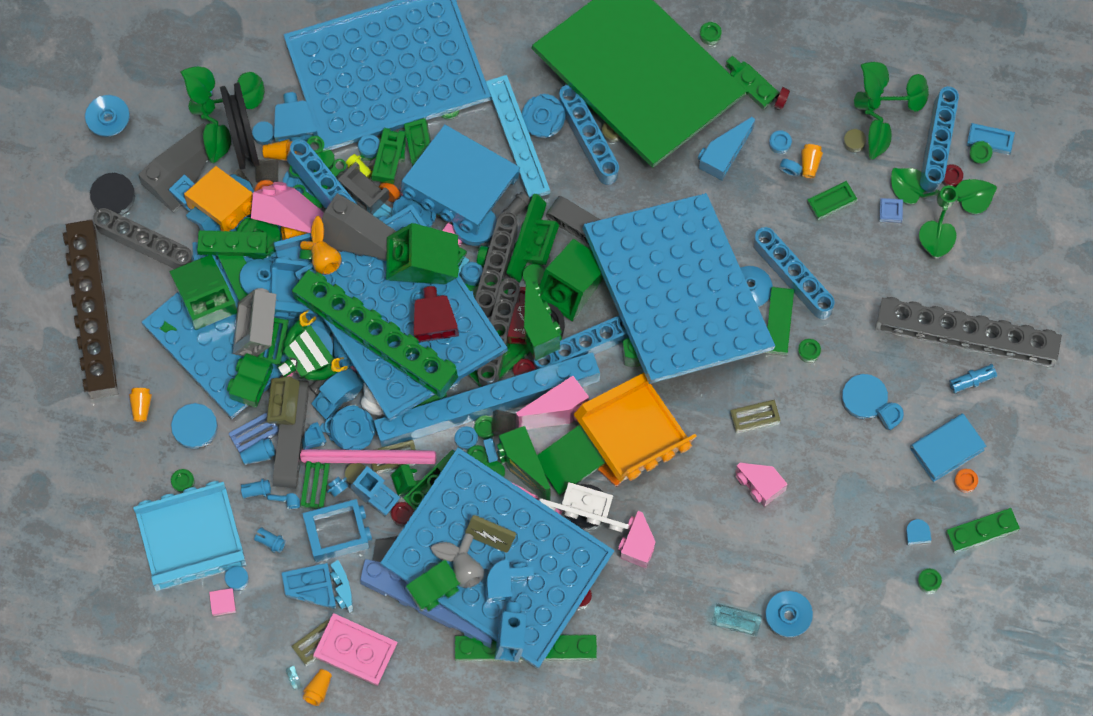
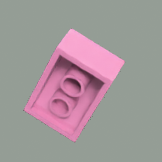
[251,182,324,233]
[516,376,589,429]

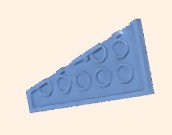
[360,559,492,648]

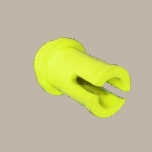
[346,154,373,179]

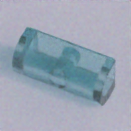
[711,603,762,637]

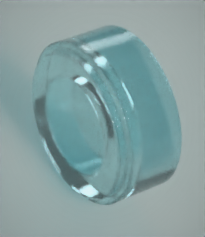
[286,665,303,690]

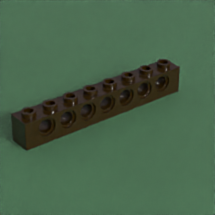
[63,220,119,399]

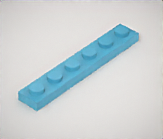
[486,75,550,199]

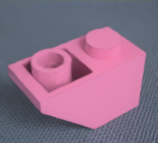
[735,463,788,507]
[618,511,656,568]

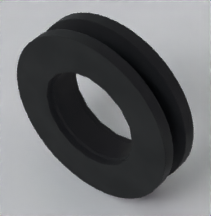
[220,82,260,170]

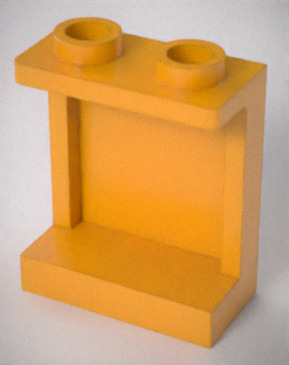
[184,166,253,231]

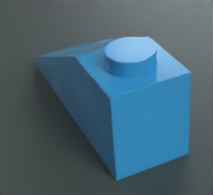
[698,117,755,181]

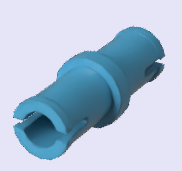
[949,364,997,394]

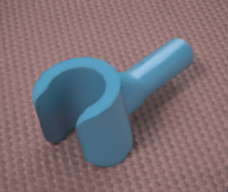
[267,493,300,509]

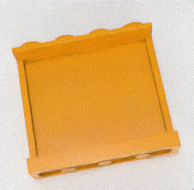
[573,373,697,483]

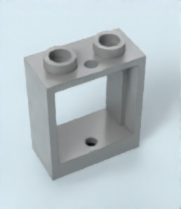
[233,288,276,357]

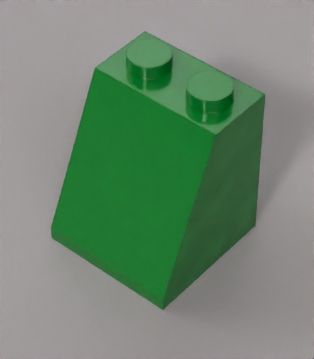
[386,223,459,284]
[539,239,604,322]

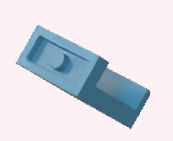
[270,257,318,320]

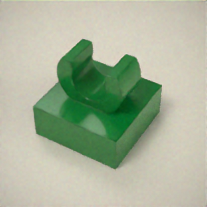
[391,464,421,496]

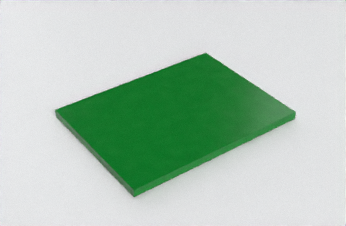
[531,0,747,168]

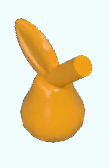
[300,216,342,275]

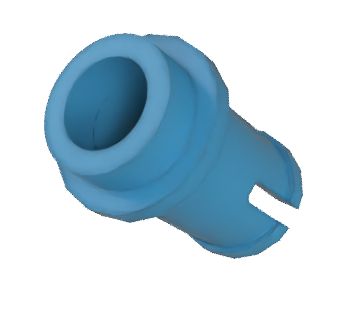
[241,478,271,499]
[254,527,286,553]

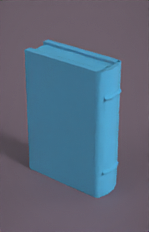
[910,413,987,482]

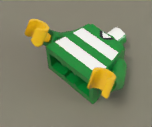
[277,310,348,381]

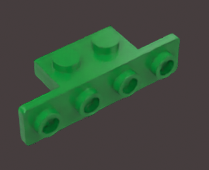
[507,194,559,282]

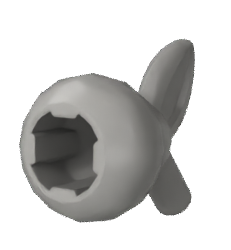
[431,533,484,588]

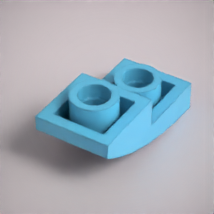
[330,560,353,613]

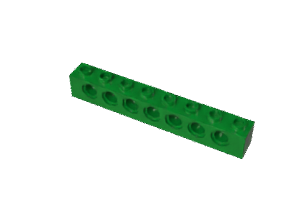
[292,269,458,399]

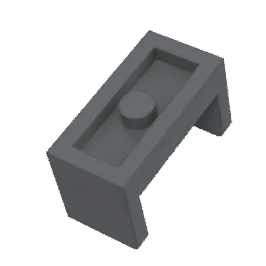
[337,162,390,215]

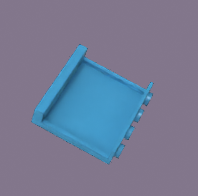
[401,125,520,236]

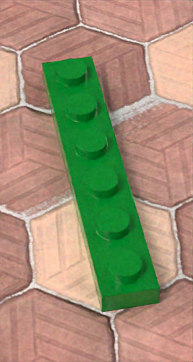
[455,635,597,661]

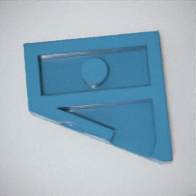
[281,563,336,609]

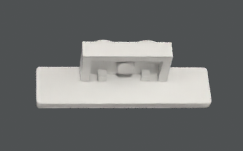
[539,482,629,532]

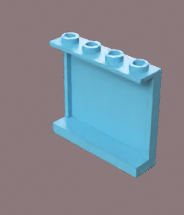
[133,481,247,591]

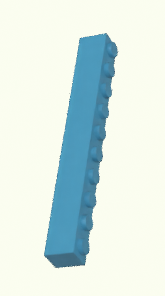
[374,352,600,447]

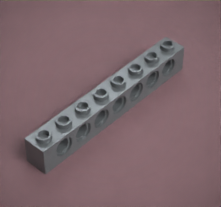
[875,297,1062,367]

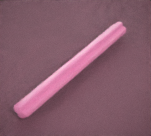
[300,449,437,464]

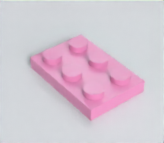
[313,613,398,686]

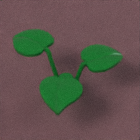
[854,62,929,160]
[181,66,265,163]
[891,168,997,258]

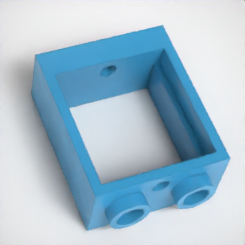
[302,499,372,563]

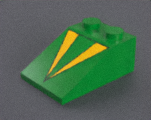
[496,426,551,501]

